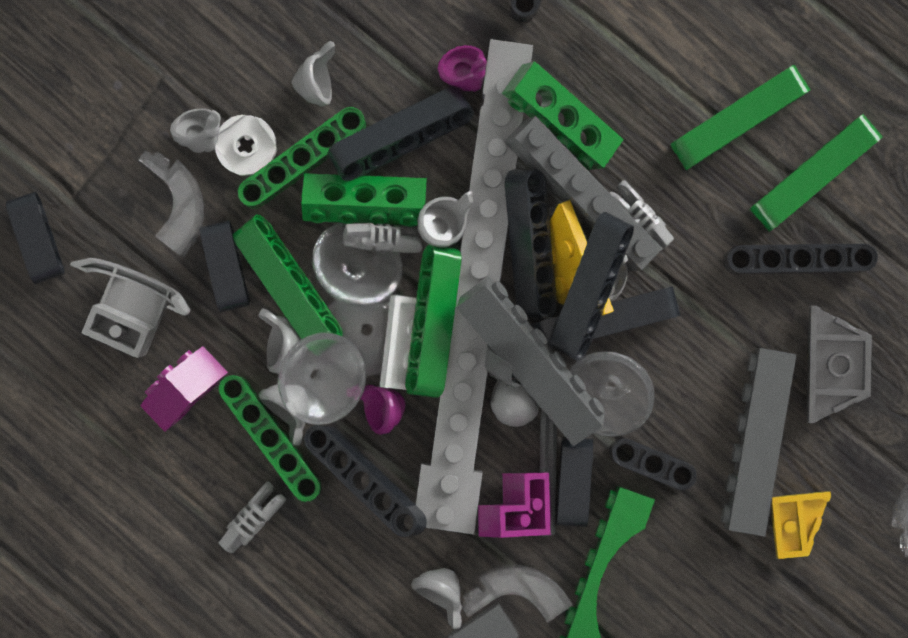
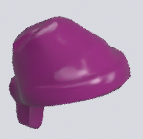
[437,45,487,92]
[346,385,406,435]

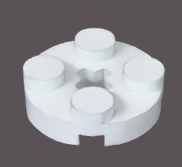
[215,115,277,176]

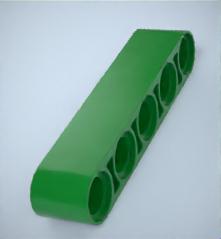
[670,65,811,170]
[238,107,366,209]
[750,114,883,232]
[233,215,343,354]
[405,244,462,398]
[219,375,322,502]

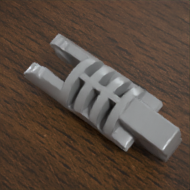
[610,180,674,250]
[343,223,423,253]
[219,481,286,553]

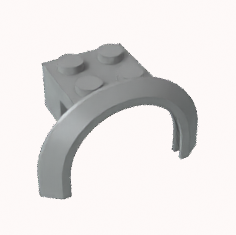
[70,258,190,358]

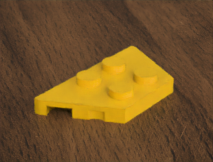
[550,200,614,316]

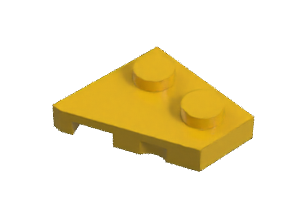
[771,491,831,559]

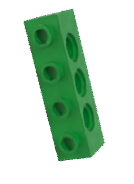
[502,61,624,170]
[301,173,427,227]

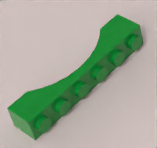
[559,486,655,638]

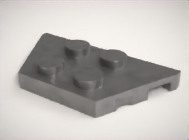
[807,306,872,423]

